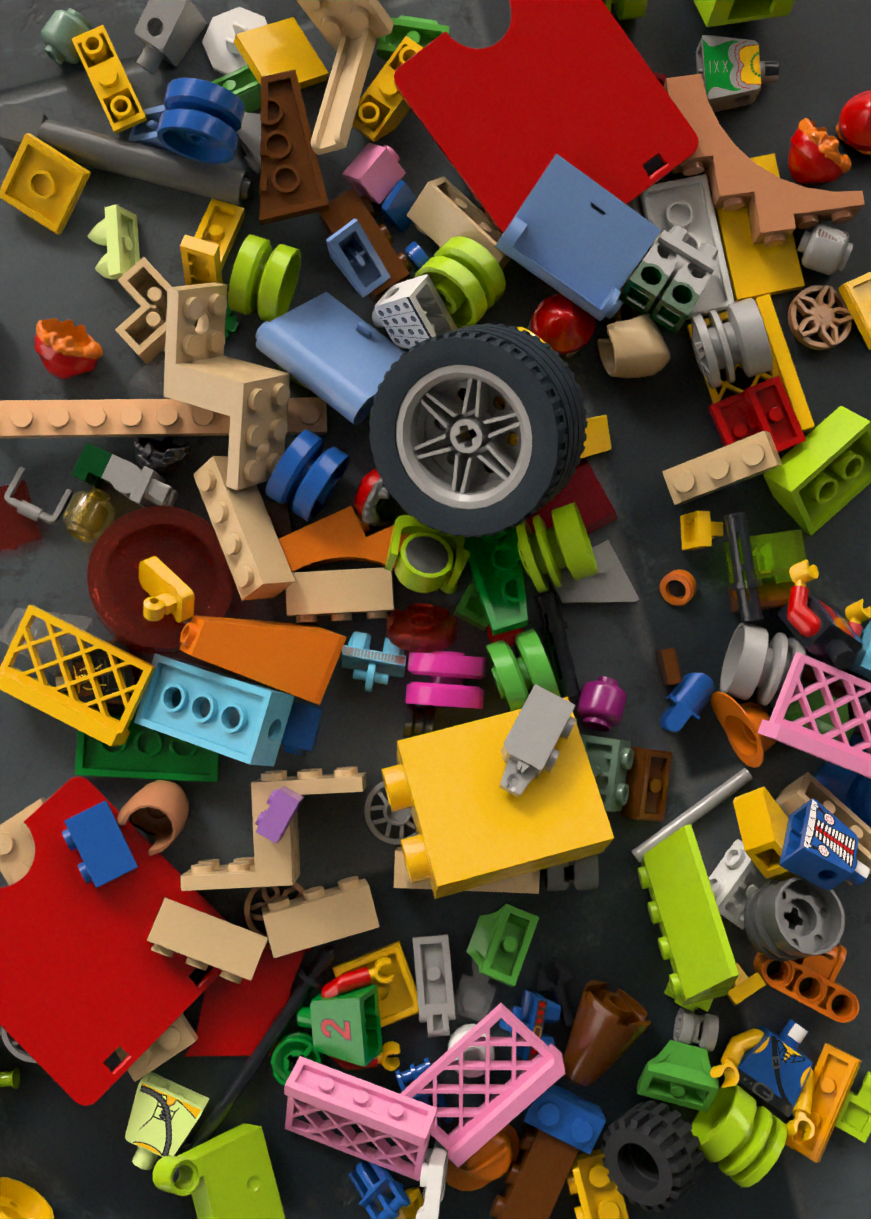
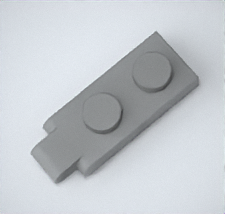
[413,934,456,1037]

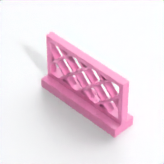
[758,652,871,779]
[400,1003,565,1167]
[284,1056,438,1181]

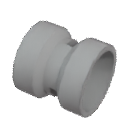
[673,1007,719,1052]

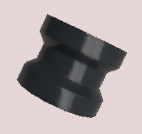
[403,703,436,739]

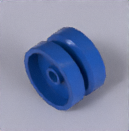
[157,78,245,164]
[265,429,350,522]

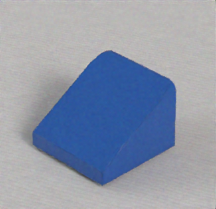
[381,180,417,233]

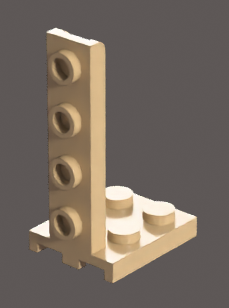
[296,0,394,155]

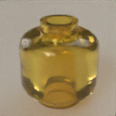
[63,488,116,543]

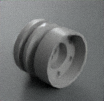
[691,298,773,389]
[720,622,806,708]

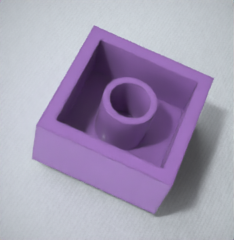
[255,786,304,843]

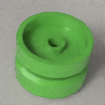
[485,628,560,712]

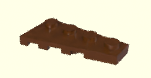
[259,69,330,225]

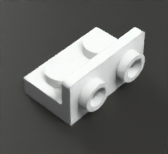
[709,839,778,930]

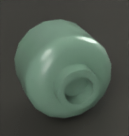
[41,8,92,64]

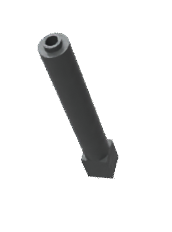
[0,103,253,206]

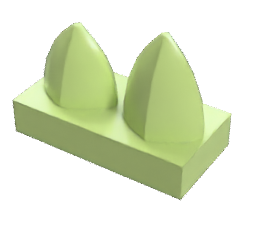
[87,204,140,279]

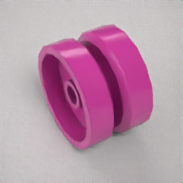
[405,651,487,709]

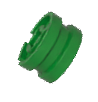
[271,1030,324,1086]

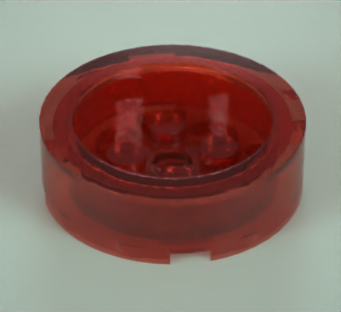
[87,506,235,654]

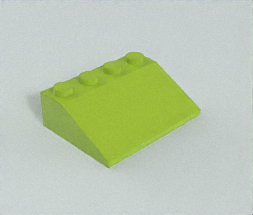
[637,824,739,1006]

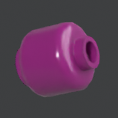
[577,676,627,732]

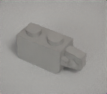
[499,684,577,797]

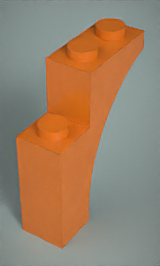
[279,506,411,572]

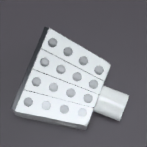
[372,275,458,349]

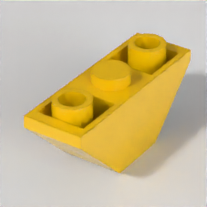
[72,25,147,134]
[352,36,423,142]
[733,786,798,881]

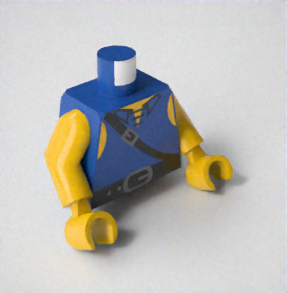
[710,1018,815,1142]

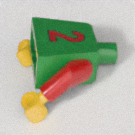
[297,957,401,1071]

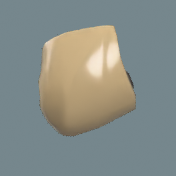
[597,313,671,378]

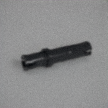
[723,512,764,622]
[535,591,581,698]

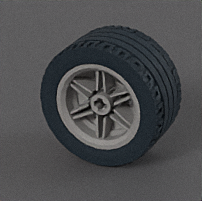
[369,323,588,538]

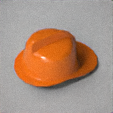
[710,691,776,768]
[446,1123,519,1191]

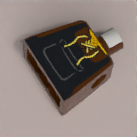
[55,636,141,705]

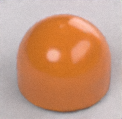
[660,569,697,606]

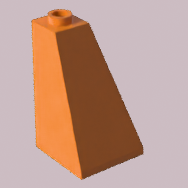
[179,615,347,705]

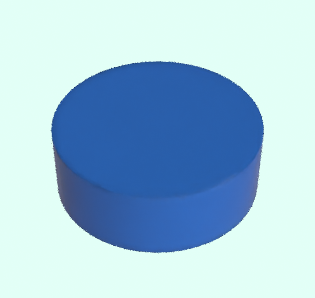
[404,241,429,270]

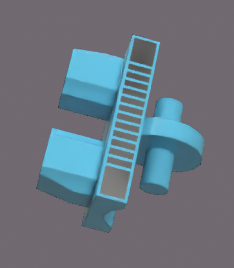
[341,631,407,692]

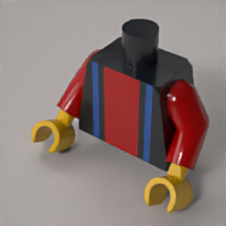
[777,560,871,669]

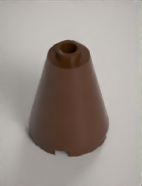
[563,980,651,1087]

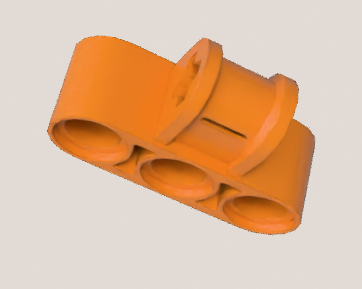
[753,944,860,1023]

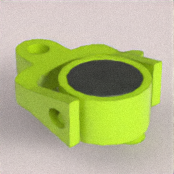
[384,515,470,594]

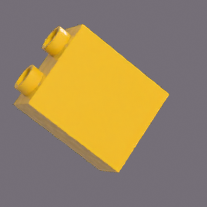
[381,697,614,899]

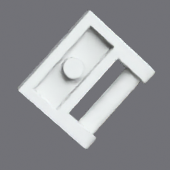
[415,1140,448,1219]

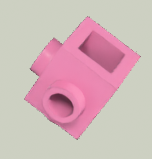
[342,143,406,204]

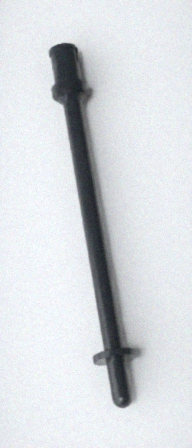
[167,946,336,1196]

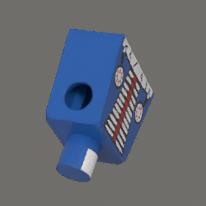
[779,798,870,890]

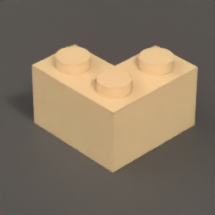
[115,257,198,366]

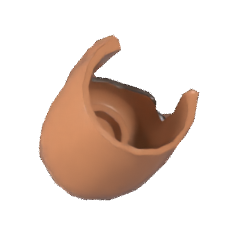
[117,779,189,856]

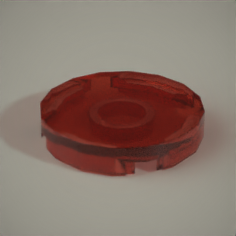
[387,603,457,653]

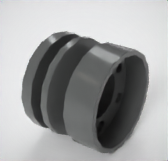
[744,876,845,962]

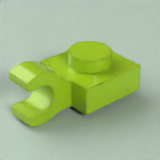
[835,1070,871,1143]

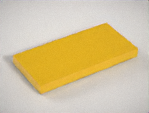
[705,153,805,302]

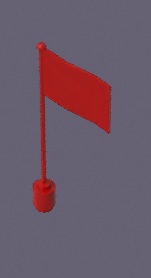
[185,942,313,1056]

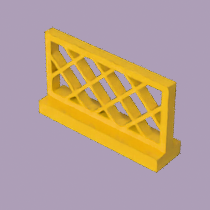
[687,294,815,433]
[0,605,156,747]

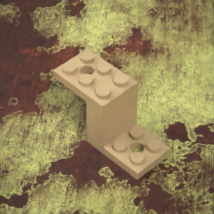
[164,282,290,490]
[180,766,367,891]

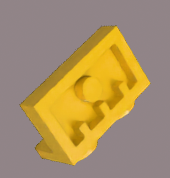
[567,1149,629,1219]

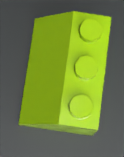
[763,406,871,536]

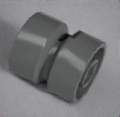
[544,854,599,891]

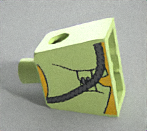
[125,1072,210,1170]

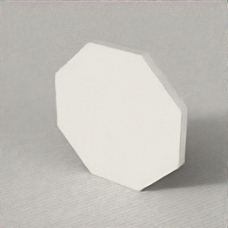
[202,7,268,75]

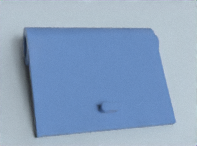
[495,154,661,321]
[255,292,405,425]

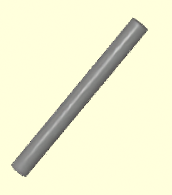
[631,768,753,863]

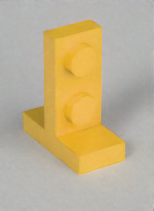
[180,198,245,286]

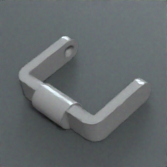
[4,467,73,524]

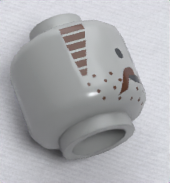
[797,223,853,275]

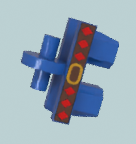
[499,989,561,1060]

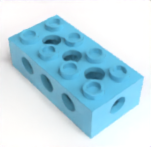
[134,654,295,767]

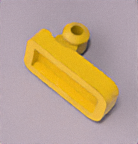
[139,556,195,623]

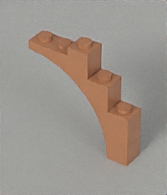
[663,74,865,247]

